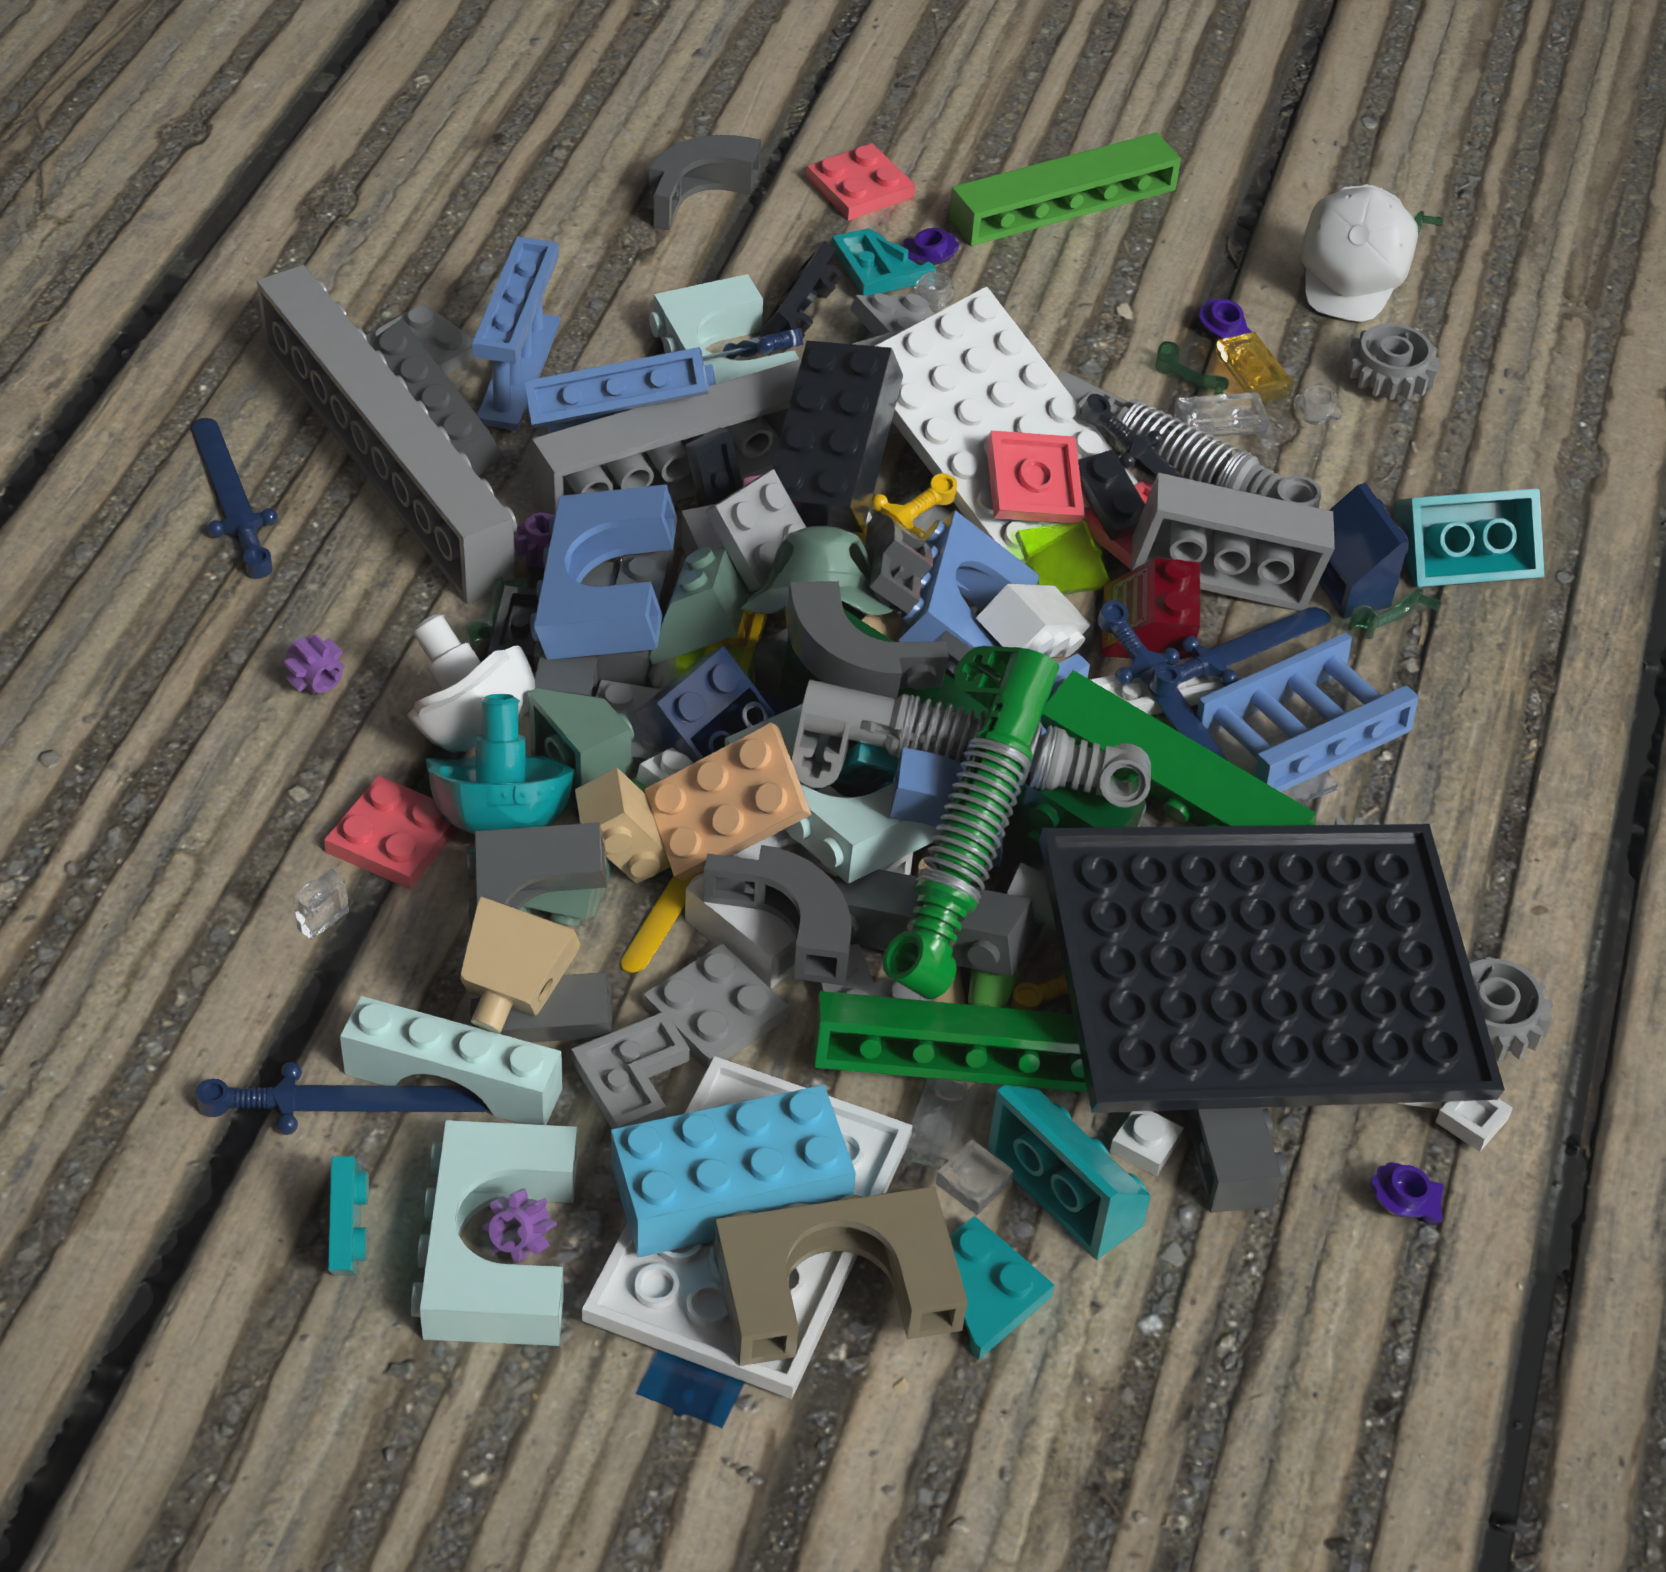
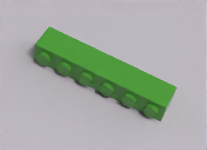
[949,132,1181,246]

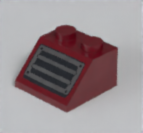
[1101,558,1200,660]

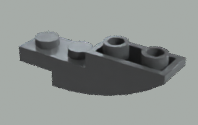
[865,514,933,614]

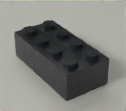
[772,340,903,533]

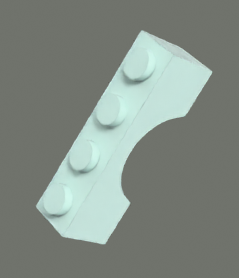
[340,996,562,1125]

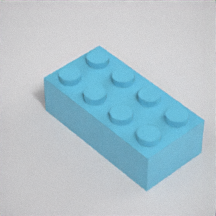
[611,1085,856,1258]

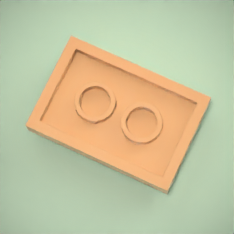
[644,723,812,881]

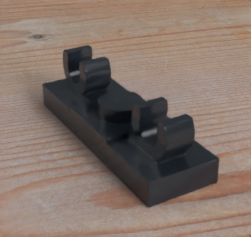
[757,241,843,338]

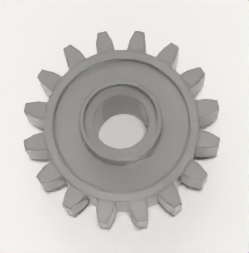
[1346,323,1441,400]
[1468,957,1553,1062]

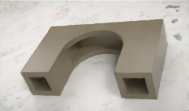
[714,1186,968,1366]

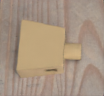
[460,897,581,1034]

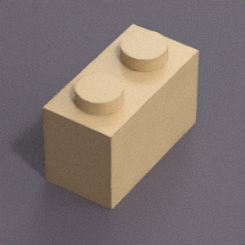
[575,768,671,884]

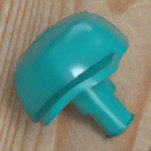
[426,694,574,834]

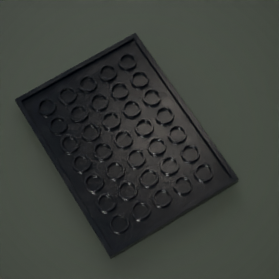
[1039,824,1505,1113]

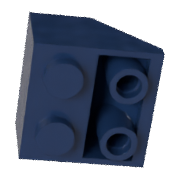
[1319,483,1409,619]
[634,646,776,763]

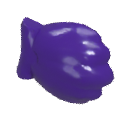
[903,228,960,265]
[1199,299,1255,349]
[1370,1162,1444,1225]

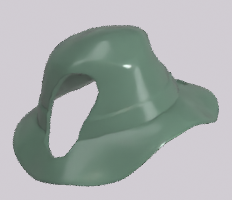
[740,526,902,615]

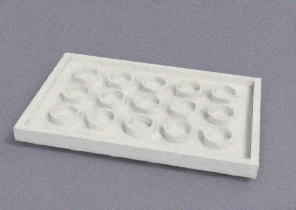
[876,286,1138,563]
[582,1056,913,1399]

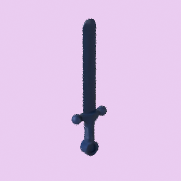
[703,328,804,361]
[192,418,278,579]
[1098,600,1228,761]
[1149,607,1331,697]
[196,1062,490,1135]

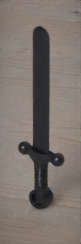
[1080,394,1186,479]

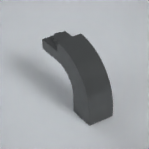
[648,135,761,230]
[785,581,949,699]
[703,845,851,986]

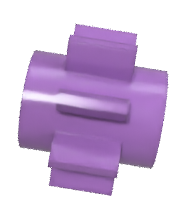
[515,512,555,569]
[283,634,345,695]
[482,1188,557,1263]

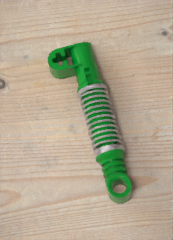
[883,646,1060,999]

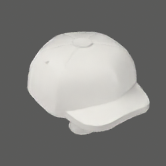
[1301,184,1418,323]
[407,614,535,752]

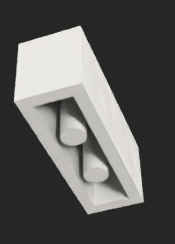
[976,584,1092,658]

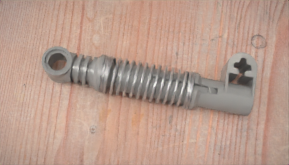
[1057,372,1321,508]
[792,680,1151,807]

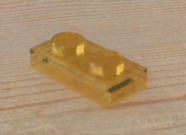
[1216,332,1294,405]

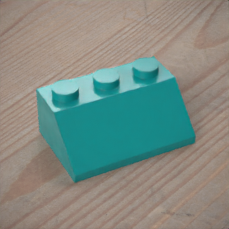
[1394,488,1545,587]
[987,1085,1151,1260]

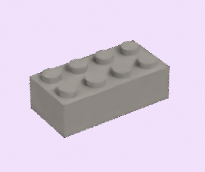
[1131,473,1335,611]

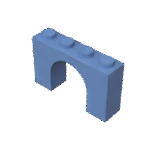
[530,484,677,660]
[898,510,1039,649]

